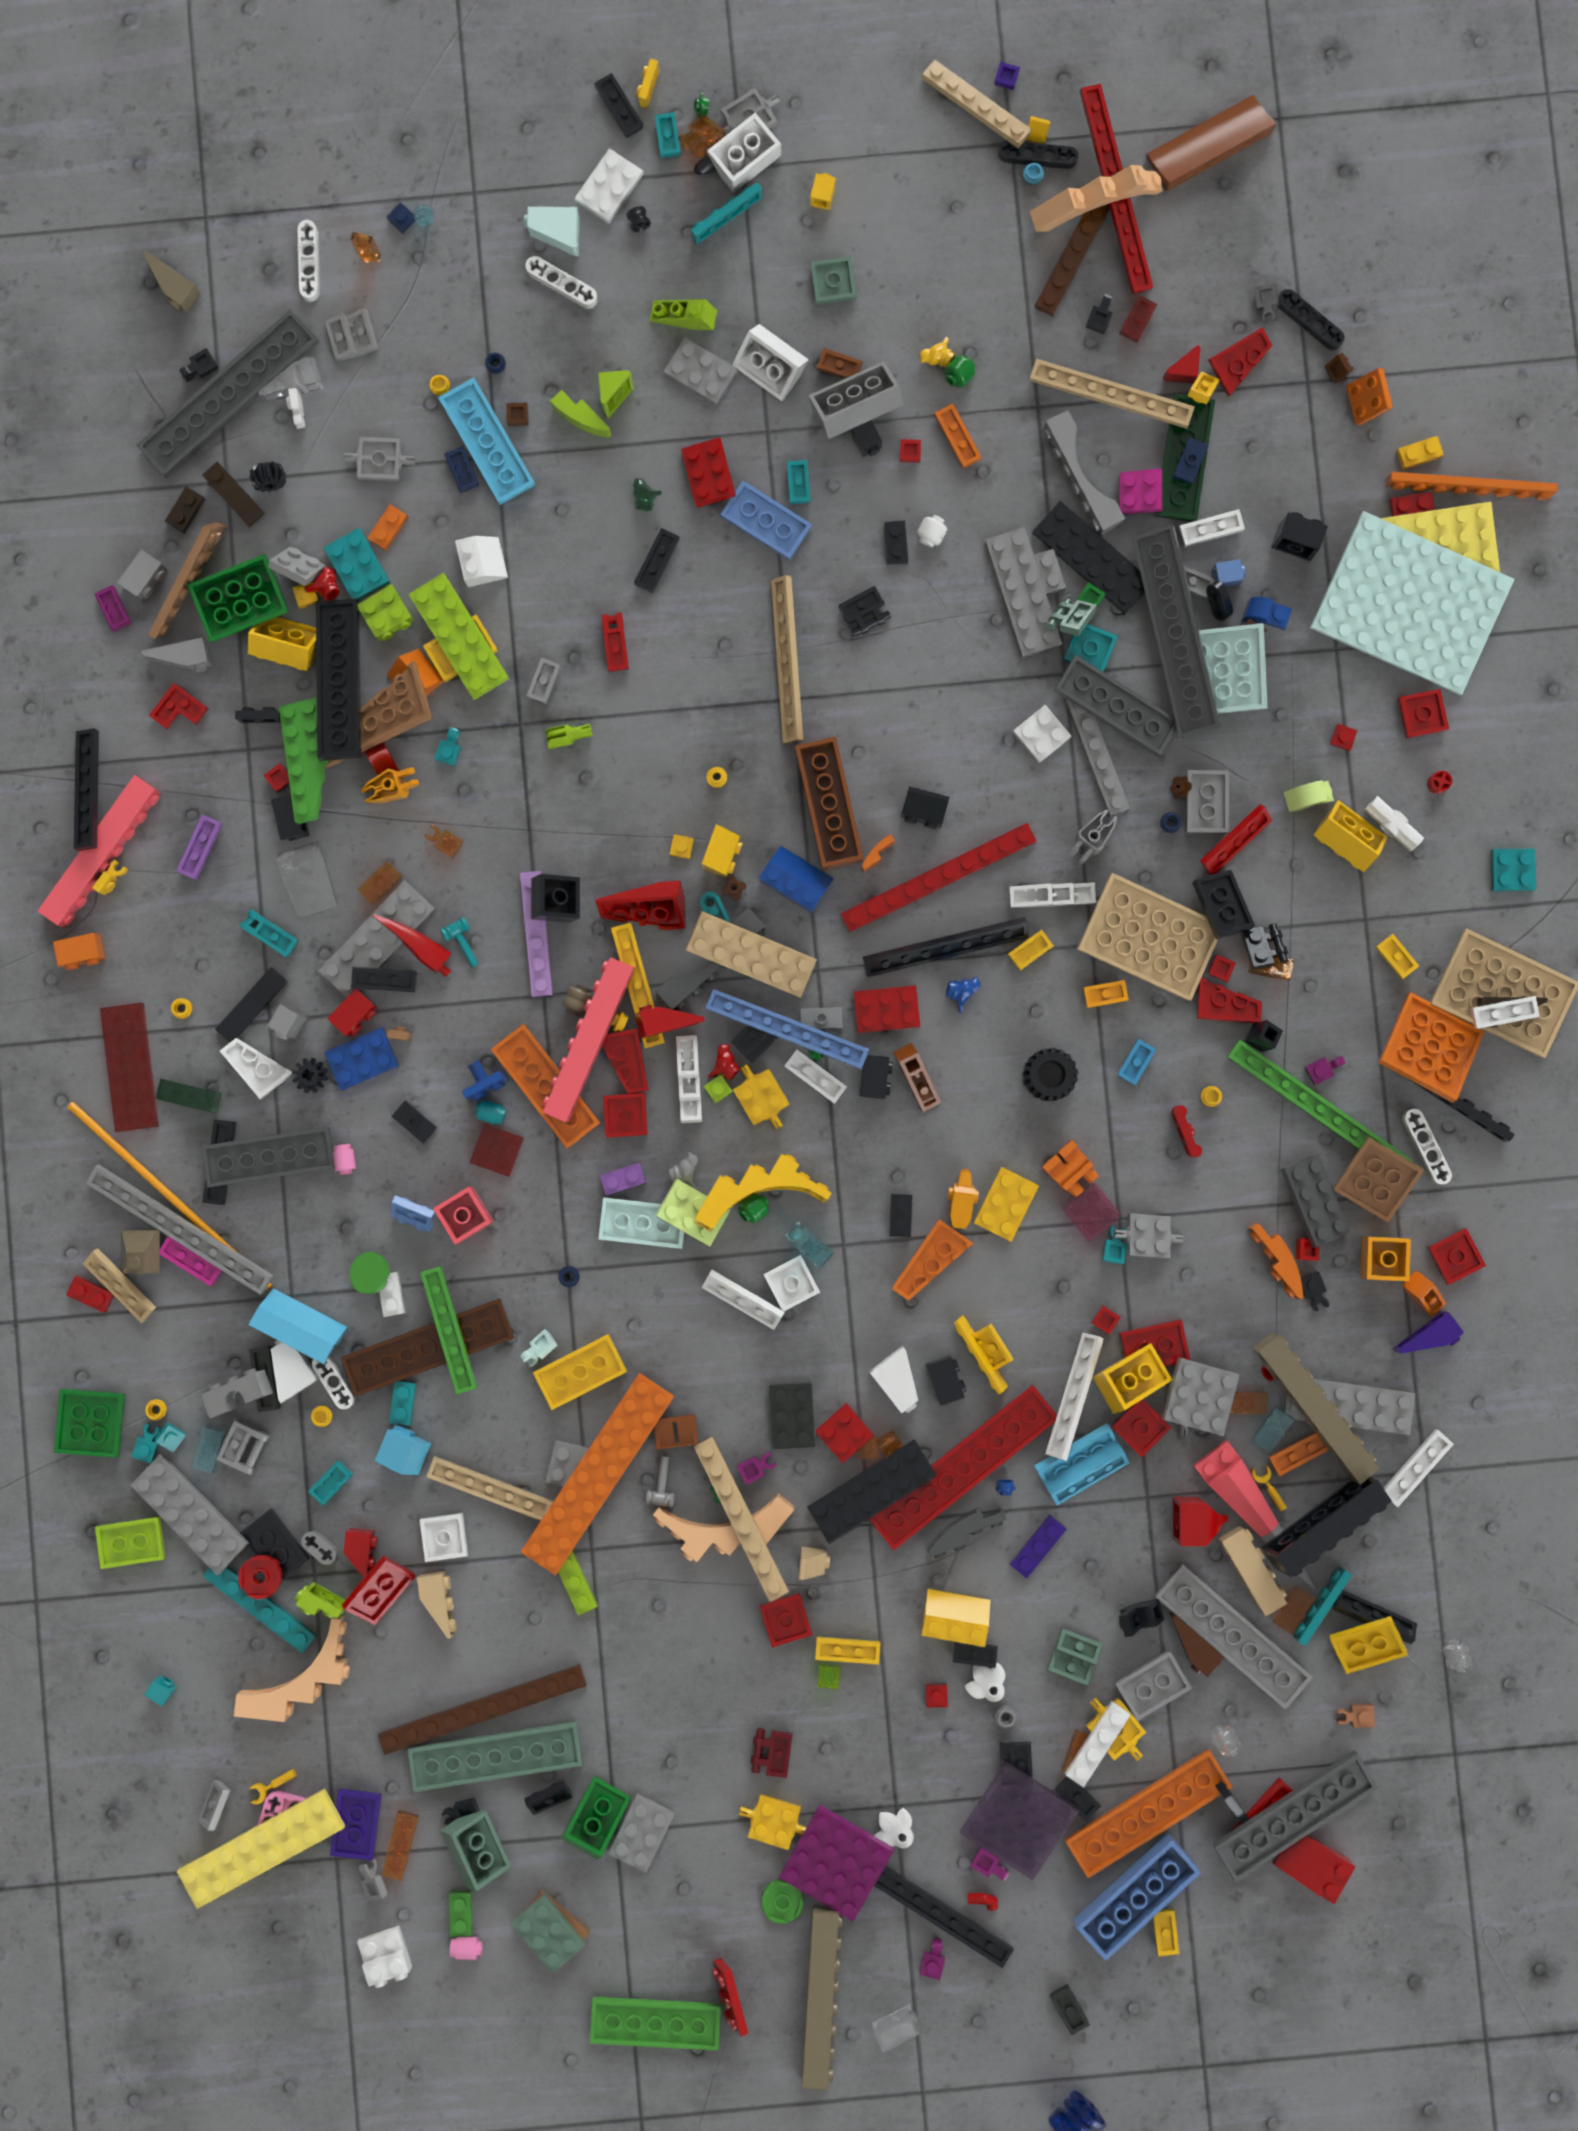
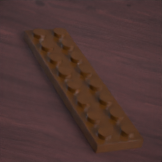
[341,1298,515,1397]

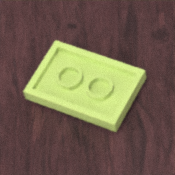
[655,1179,730,1247]

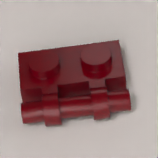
[750,1728,793,1778]

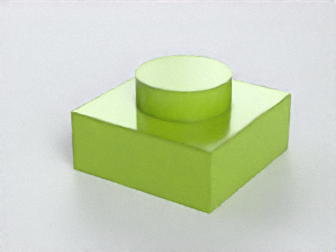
[704,1075,733,1103]

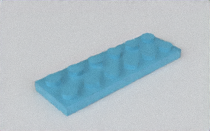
[438,377,535,505]

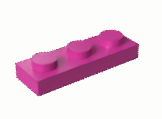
[160,1236,222,1286]

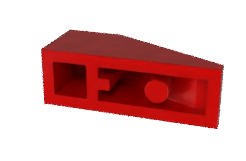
[634,1005,705,1039]

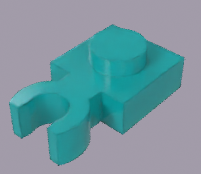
[1101,1226,1127,1265]
[131,1423,161,1463]

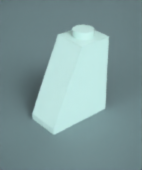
[524,207,579,256]

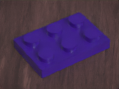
[330,1789,382,1861]

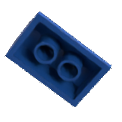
[759,846,834,914]

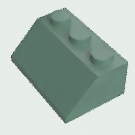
[440,1810,511,1892]

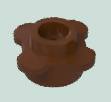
[722,876,746,900]

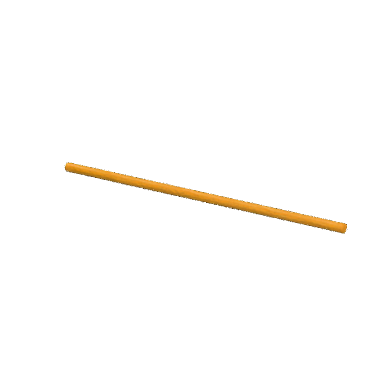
[67,1102,272,1291]

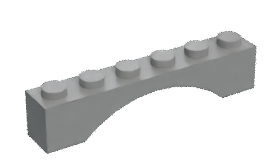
[1043,410,1125,536]

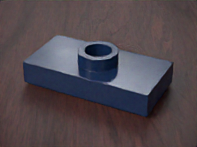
[1173,437,1208,485]
[444,446,480,493]

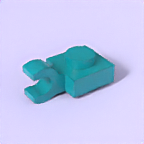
[434,727,462,767]

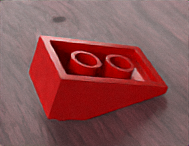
[1273,1835,1356,1905]

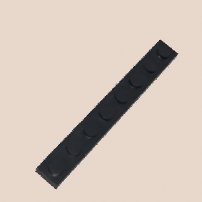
[862,917,1029,978]
[874,1866,1014,1968]

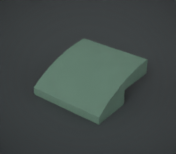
[1046,1629,1102,1686]

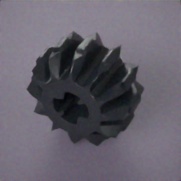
[250,461,286,492]
[292,1058,328,1093]

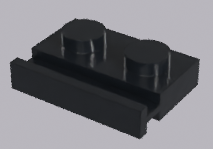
[731,1026,778,1064]
[1000,1741,1033,1787]

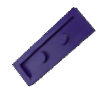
[1009,1514,1067,1579]

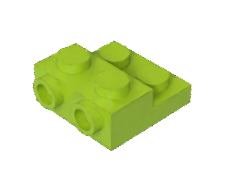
[358,584,414,642]
[294,1582,346,1618]

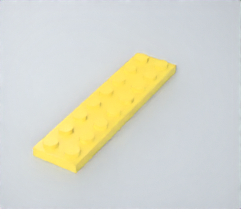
[176,1788,345,1909]

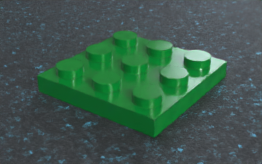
[54,1388,125,1458]

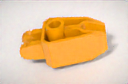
[361,767,419,804]
[948,1168,979,1229]

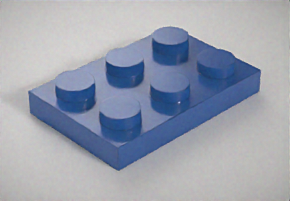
[324,1027,399,1091]

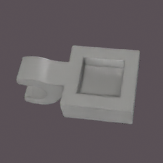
[359,1859,388,1901]

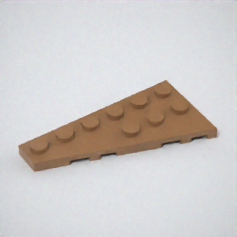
[148,521,228,639]
[326,661,433,769]

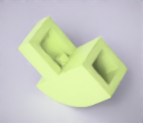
[1284,780,1334,812]

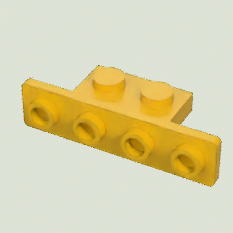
[954,1315,1014,1394]

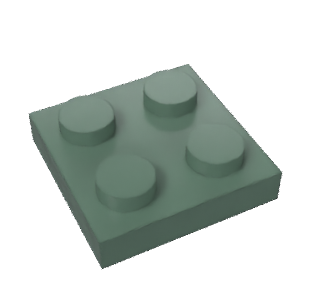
[810,256,857,305]

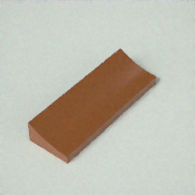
[1146,94,1277,192]

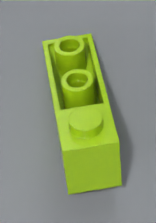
[649,299,718,330]

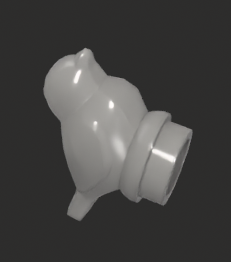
[669,1152,698,1190]

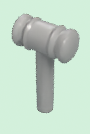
[645,1456,675,1508]

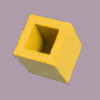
[810,173,836,210]

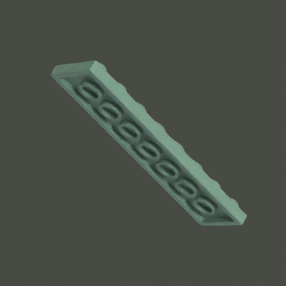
[407,1721,583,1792]

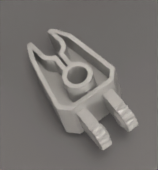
[1069,810,1117,864]

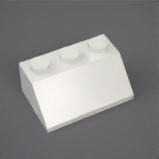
[707,113,781,193]
[732,324,809,401]

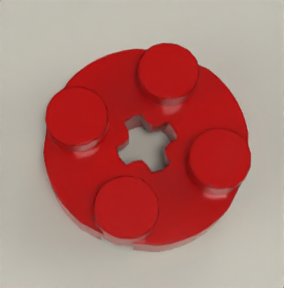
[238,1555,283,1599]

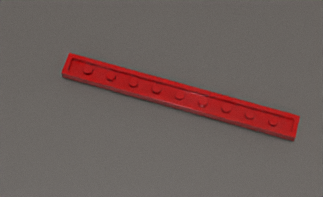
[1079,83,1153,295]
[840,823,1037,933]

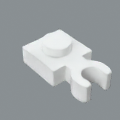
[286,388,305,429]

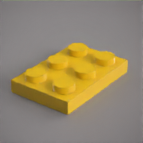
[423,614,498,683]
[973,1167,1039,1242]
[1330,1616,1408,1674]

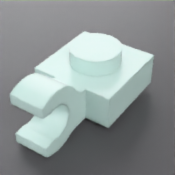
[520,1329,558,1367]

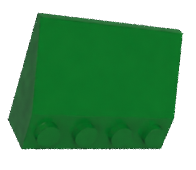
[187,554,289,643]

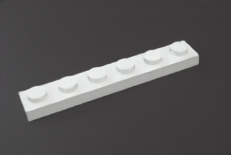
[1046,1333,1104,1461]

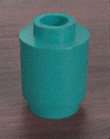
[474,1099,507,1125]

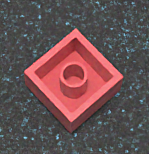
[433,1186,494,1245]

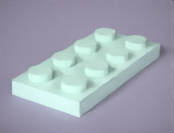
[598,1197,684,1249]

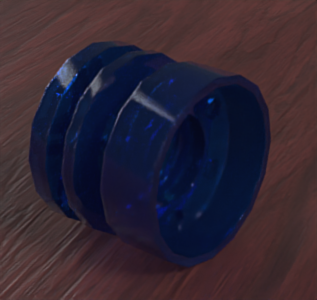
[1048,2090,1107,2131]

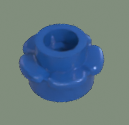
[995,1479,1016,1496]

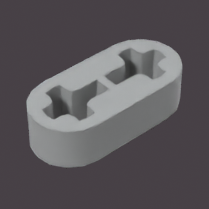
[301,1530,338,1565]

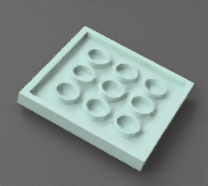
[1199,623,1268,714]

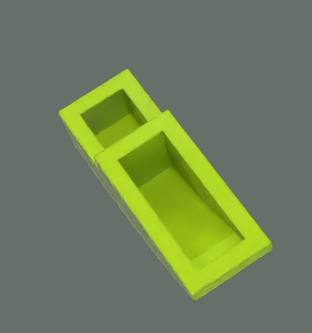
[550,390,612,438]

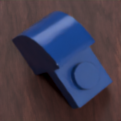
[1241,597,1292,630]

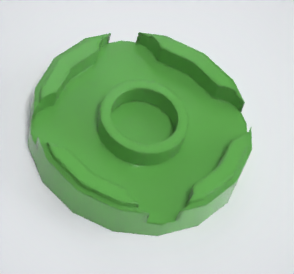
[349,1252,390,1294]
[761,1879,804,1924]

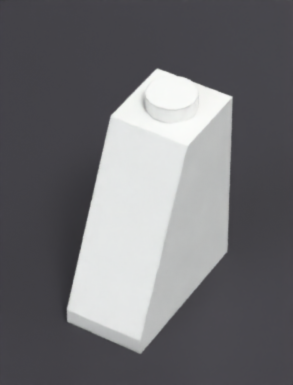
[271,1340,319,1403]
[869,1345,918,1413]

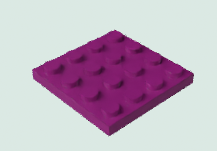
[779,1804,894,1922]

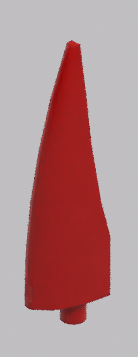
[372,914,452,977]

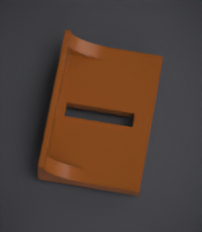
[654,1414,699,1450]

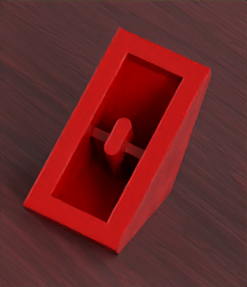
[1163,345,1201,384]
[365,741,400,775]

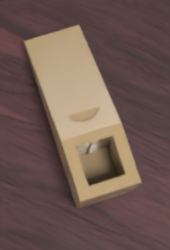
[417,1570,457,1639]

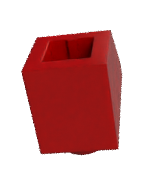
[343,1528,378,1577]

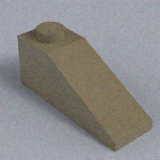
[143,250,201,313]

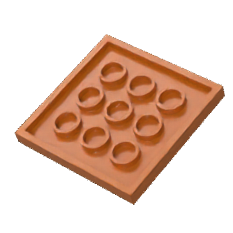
[1378,992,1485,1103]

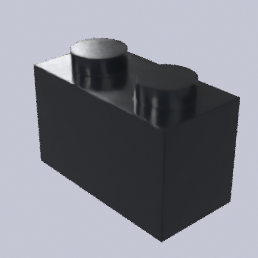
[860,1055,893,1100]
[926,1355,967,1406]

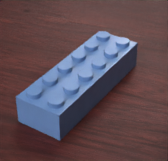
[1073,1832,1201,1961]

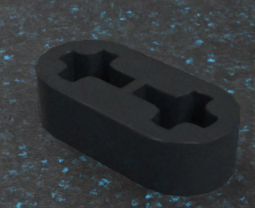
[1206,580,1233,621]

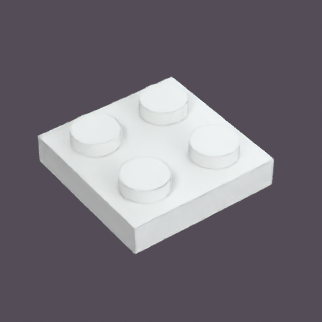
[1013,705,1072,764]
[763,1255,820,1311]
[420,1513,468,1562]

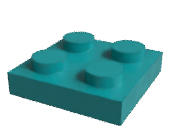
[1063,624,1118,672]
[1491,849,1536,892]

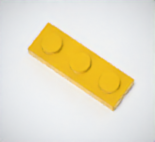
[815,1637,880,1665]

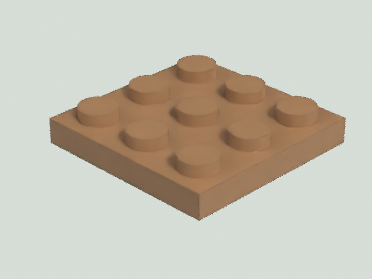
[1333,1136,1424,1223]

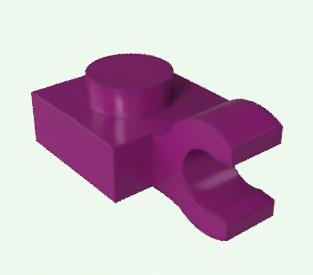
[1305,1056,1346,1085]
[970,1845,1009,1881]
[919,1938,945,1980]

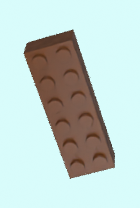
[795,737,864,871]

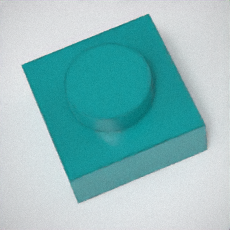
[155,1422,186,1452]

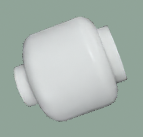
[917,515,947,548]

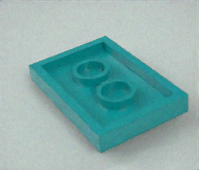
[323,527,390,601]

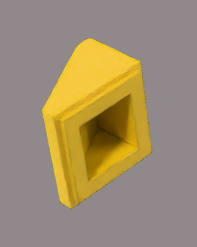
[1026,116,1050,144]

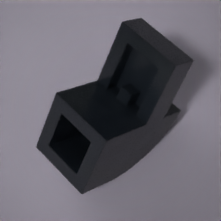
[1119,1599,1164,1637]

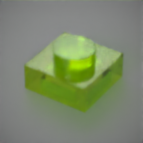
[817,1664,841,1689]

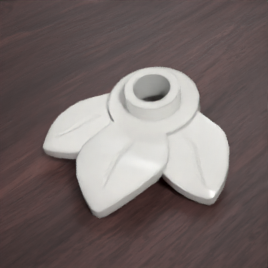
[965,1663,1005,1702]
[875,1808,914,1848]

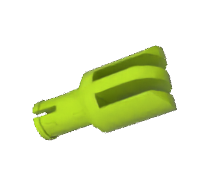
[545,723,593,749]

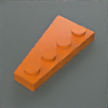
[891,1219,973,1301]

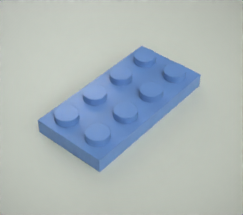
[720,481,812,561]

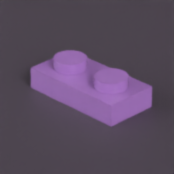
[600,1163,646,1195]

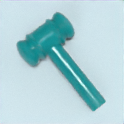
[440,917,479,968]

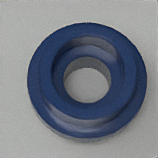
[485,353,506,374]
[1160,812,1181,833]
[559,1266,580,1287]

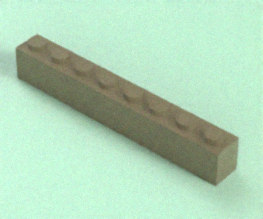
[1252,1333,1380,1485]
[802,1905,843,2090]

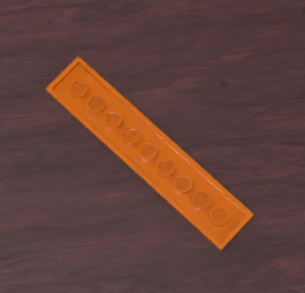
[520,1372,675,1576]

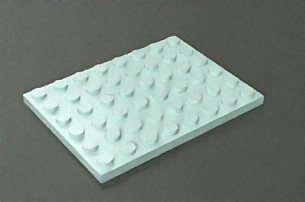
[1310,511,1515,696]

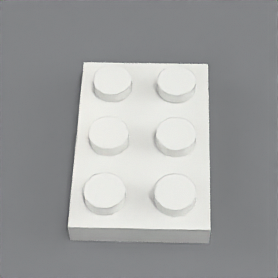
[575,148,644,224]

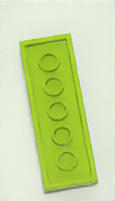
[409,572,509,700]

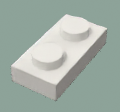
[379,1271,406,1317]

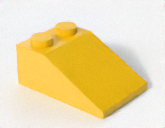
[1092,1343,1172,1414]

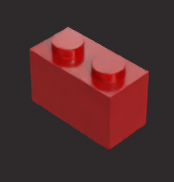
[327,988,378,1037]

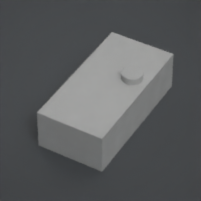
[809,361,904,439]

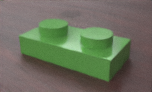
[449,1890,473,1937]

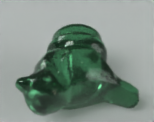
[632,478,662,511]

